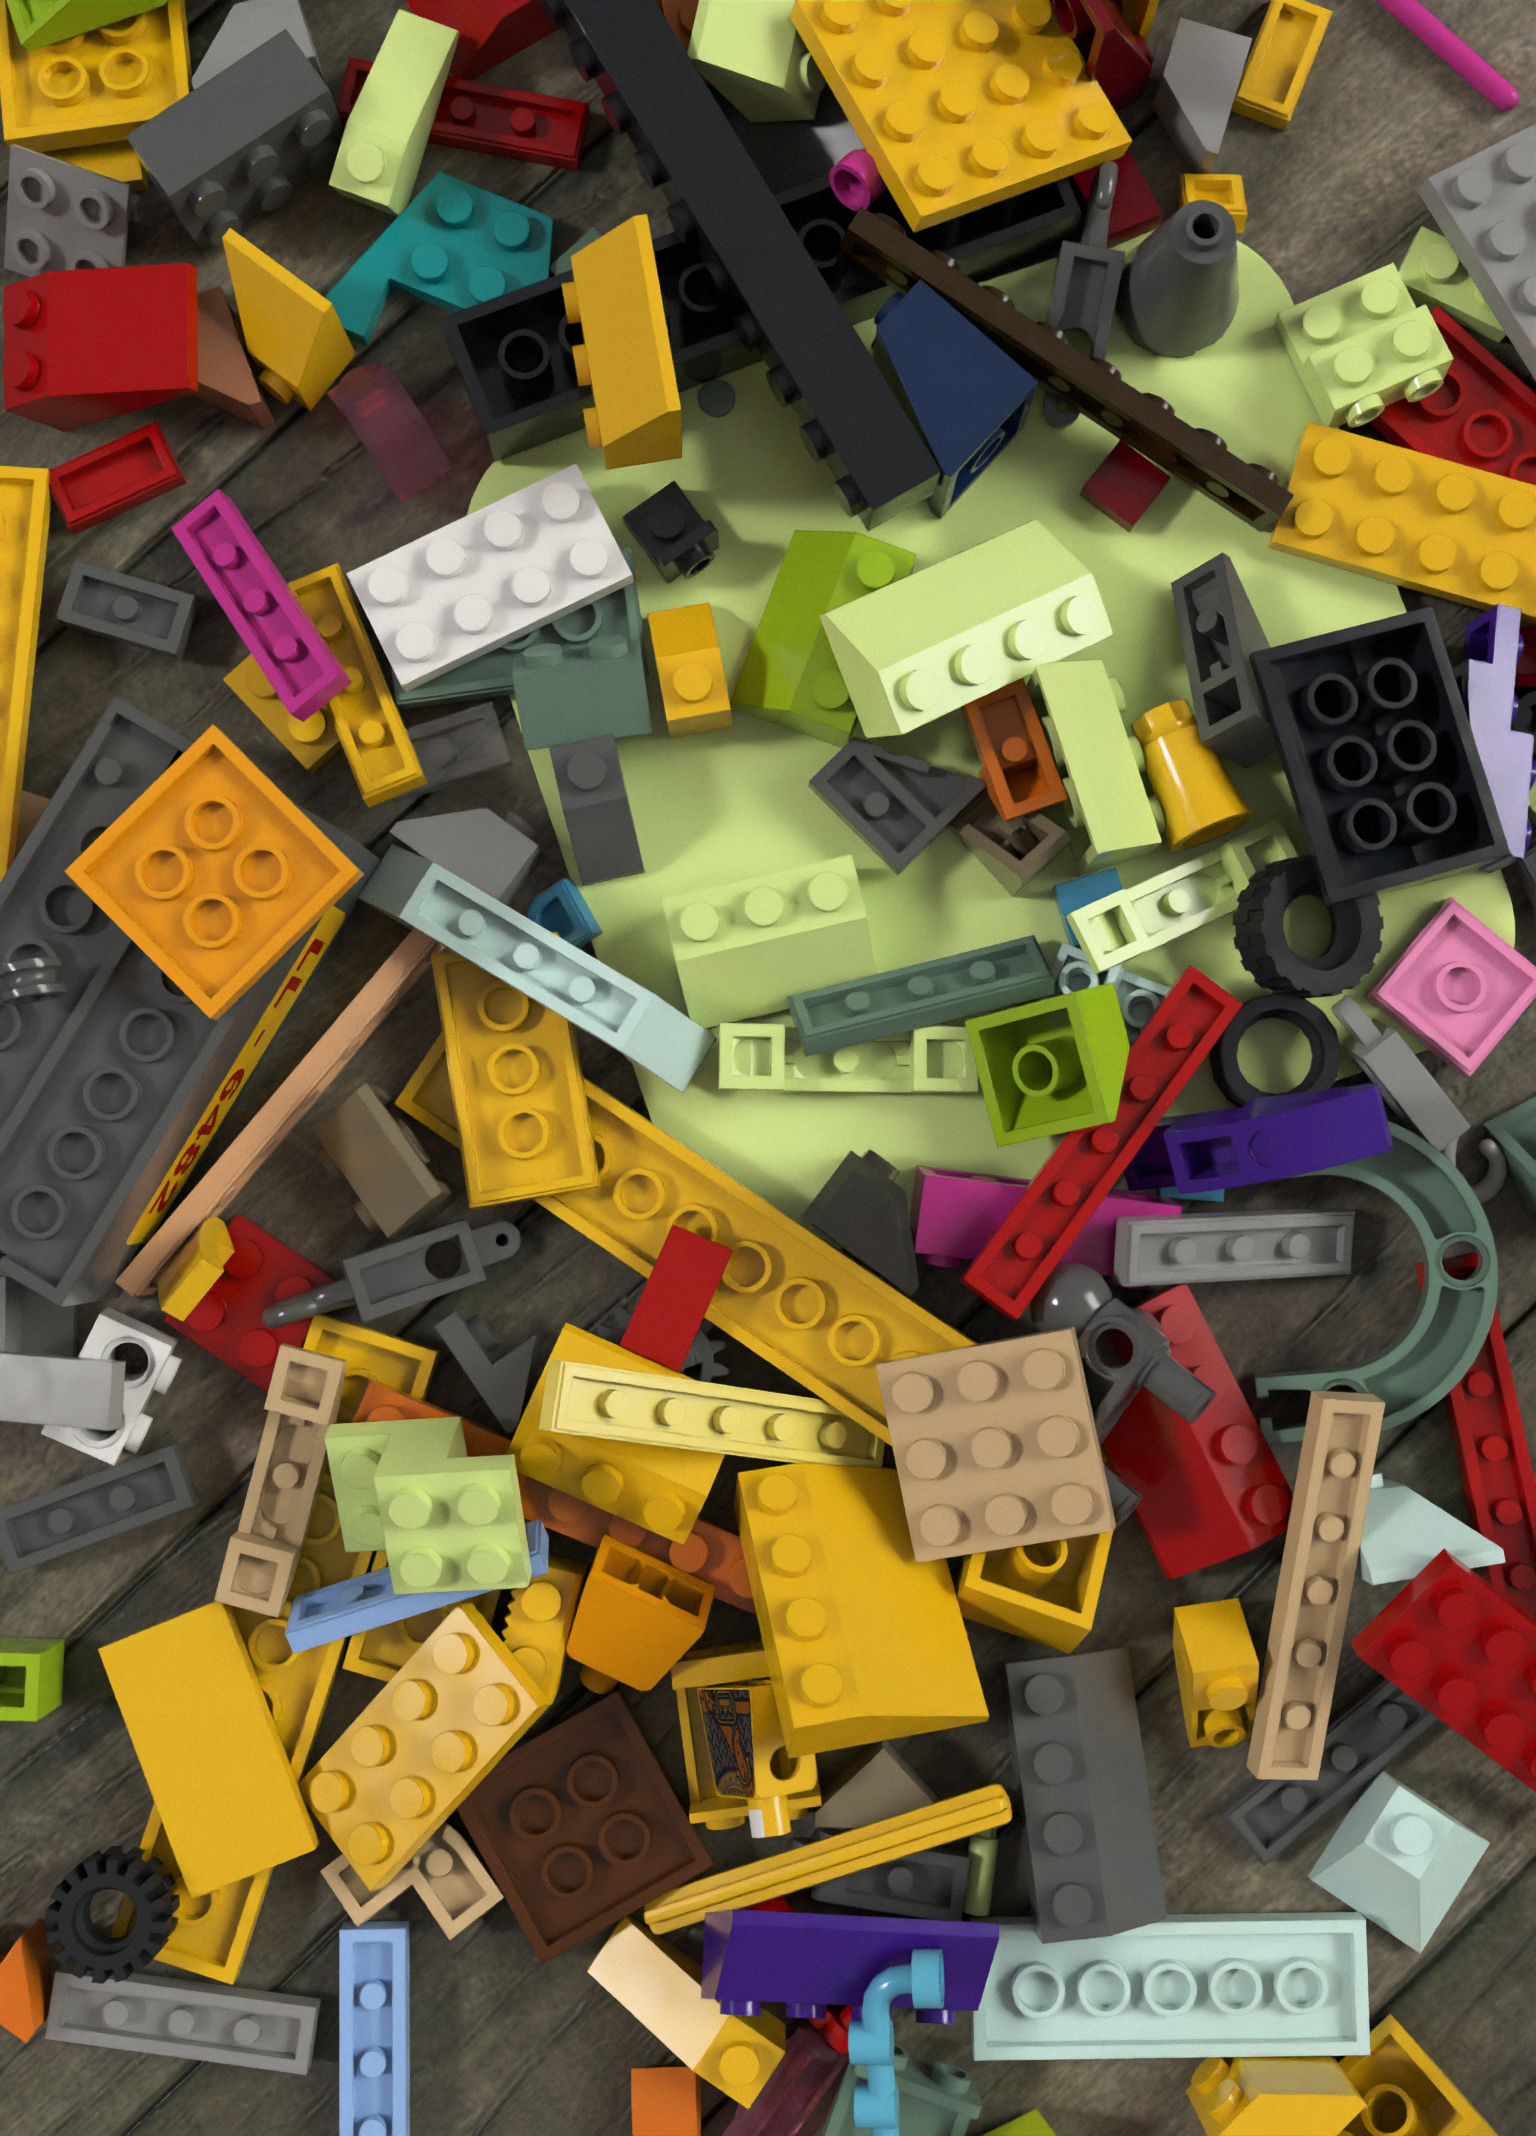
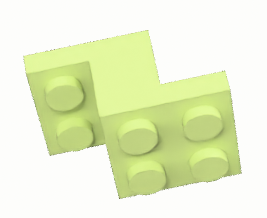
[324,1417,532,1594]

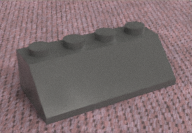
[999,1647,1167,1944]

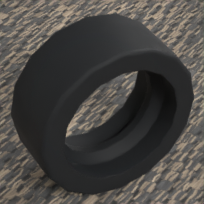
[1209,993,1341,1108]

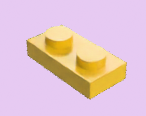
[223,654,342,775]

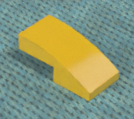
[158,1216,235,1321]

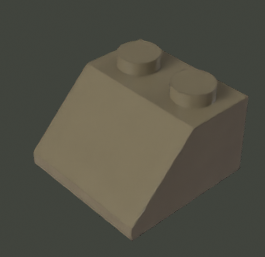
[314,1083,460,1238]

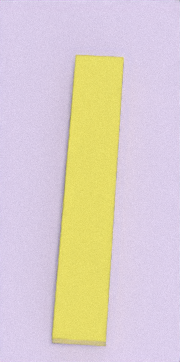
[538,1359,885,1468]

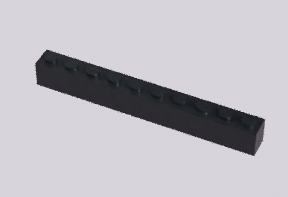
[538,0,941,531]

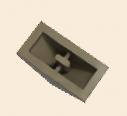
[949,790,1071,897]
[813,1740,941,1828]

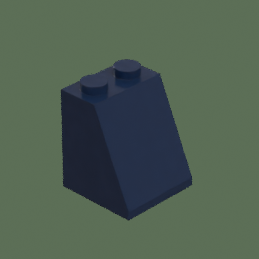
[871,279,1038,519]

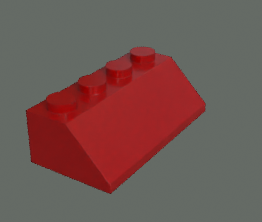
[1100,1283,1294,1579]

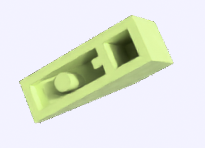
[328,9,460,217]

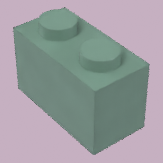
[512,634,653,751]

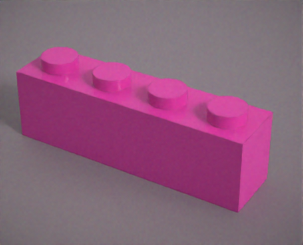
[906,1166,1182,1290]

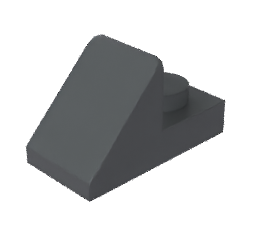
[434,1309,542,1434]

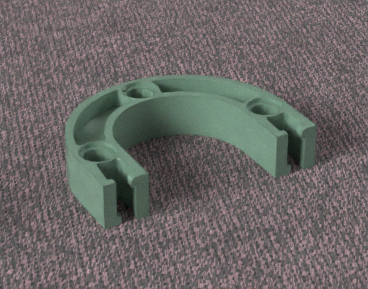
[1255,1121,1498,1444]

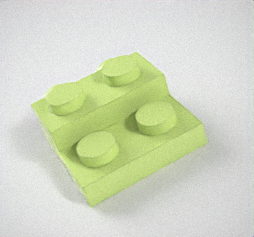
[1274,262,1454,428]

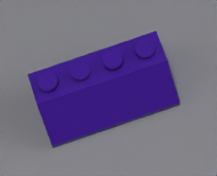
[701,1909,999,2025]

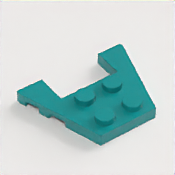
[324,171,555,346]

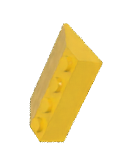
[733,1462,989,1758]

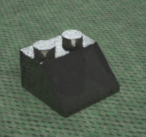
[801,1149,919,1297]

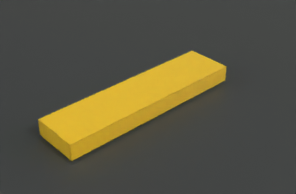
[287,563,428,808]

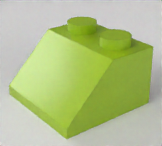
[964,982,1130,1148]

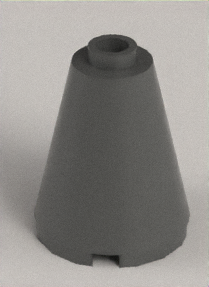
[1115,200,1239,358]

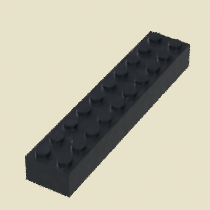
[440,174,1082,462]

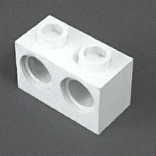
[41,1307,182,1466]

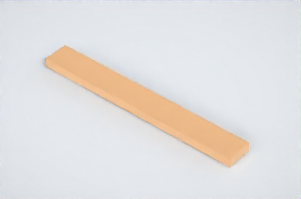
[115,928,446,1297]

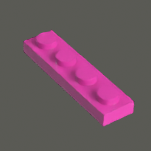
[171,489,352,722]

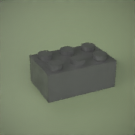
[126,29,345,254]

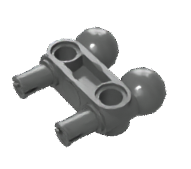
[1029,1262,1217,1527]

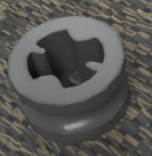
[0,957,67,1005]

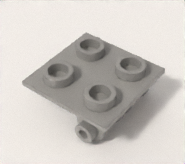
[4,144,146,278]

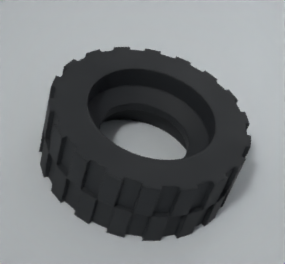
[1232,854,1384,999]

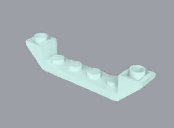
[358,844,717,1094]

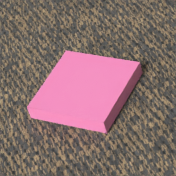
[1365,897,1536,1078]

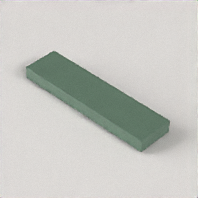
[788,935,1055,1057]

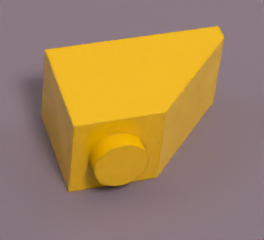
[647,602,732,738]

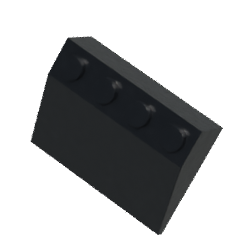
[1249,606,1511,906]

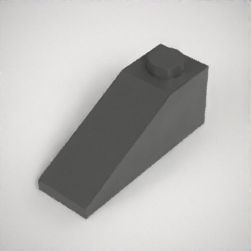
[1171,552,1278,768]

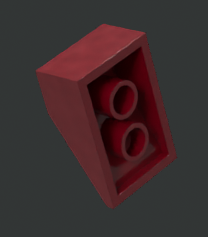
[1049,0,1152,112]

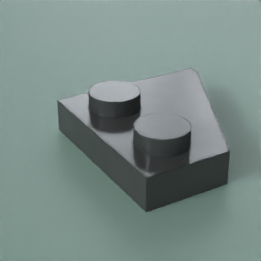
[808,737,987,875]

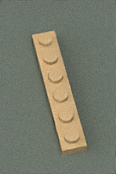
[1246,1390,1385,1780]

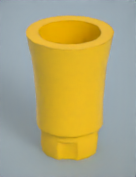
[1131,699,1254,852]

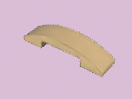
[214,1343,347,1618]

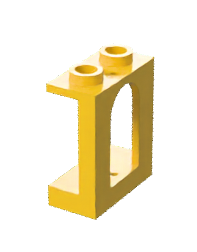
[670,1639,822,1830]

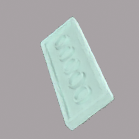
[969,1912,1370,2061]

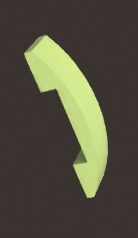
[1066,818,1298,975]
[718,1023,978,1093]

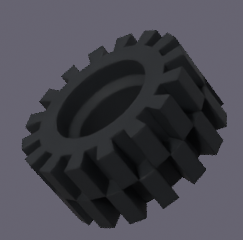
[45,1845,180,1984]

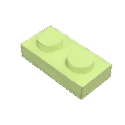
[1398,226,1506,343]

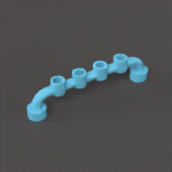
[848,1949,945,2136]

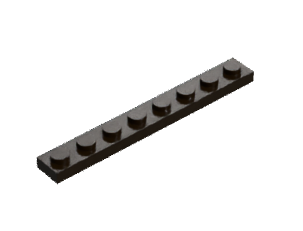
[837,206,1294,531]

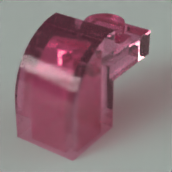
[327,360,454,503]

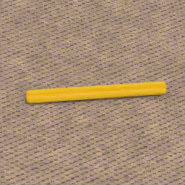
[643,1783,1012,1935]

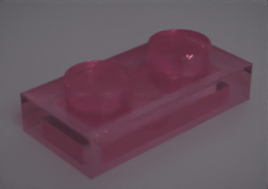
[722,2027,849,2136]

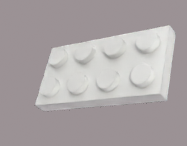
[346,463,634,692]

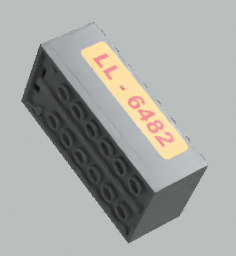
[0,696,381,1307]

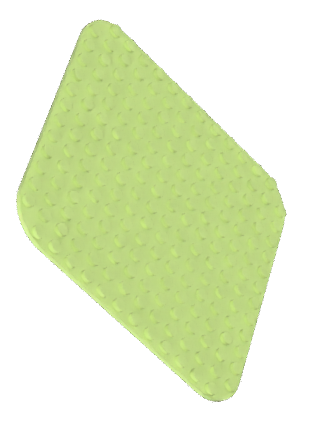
[467,229,1515,1249]

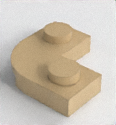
[320,1822,505,1940]

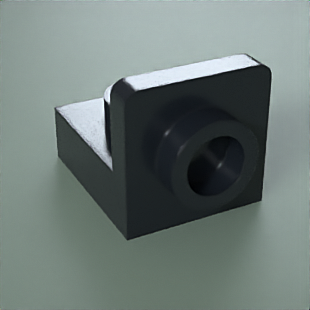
[623,481,719,584]

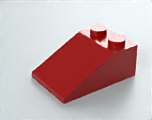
[2,263,198,432]

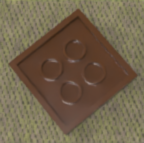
[457,1686,714,1965]

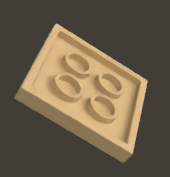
[876,1326,1116,1563]

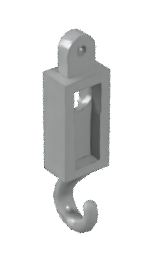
[1331,995,1507,1204]

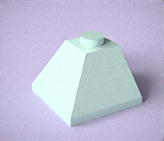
[1355,1471,1506,1585]
[1308,1769,1490,1954]

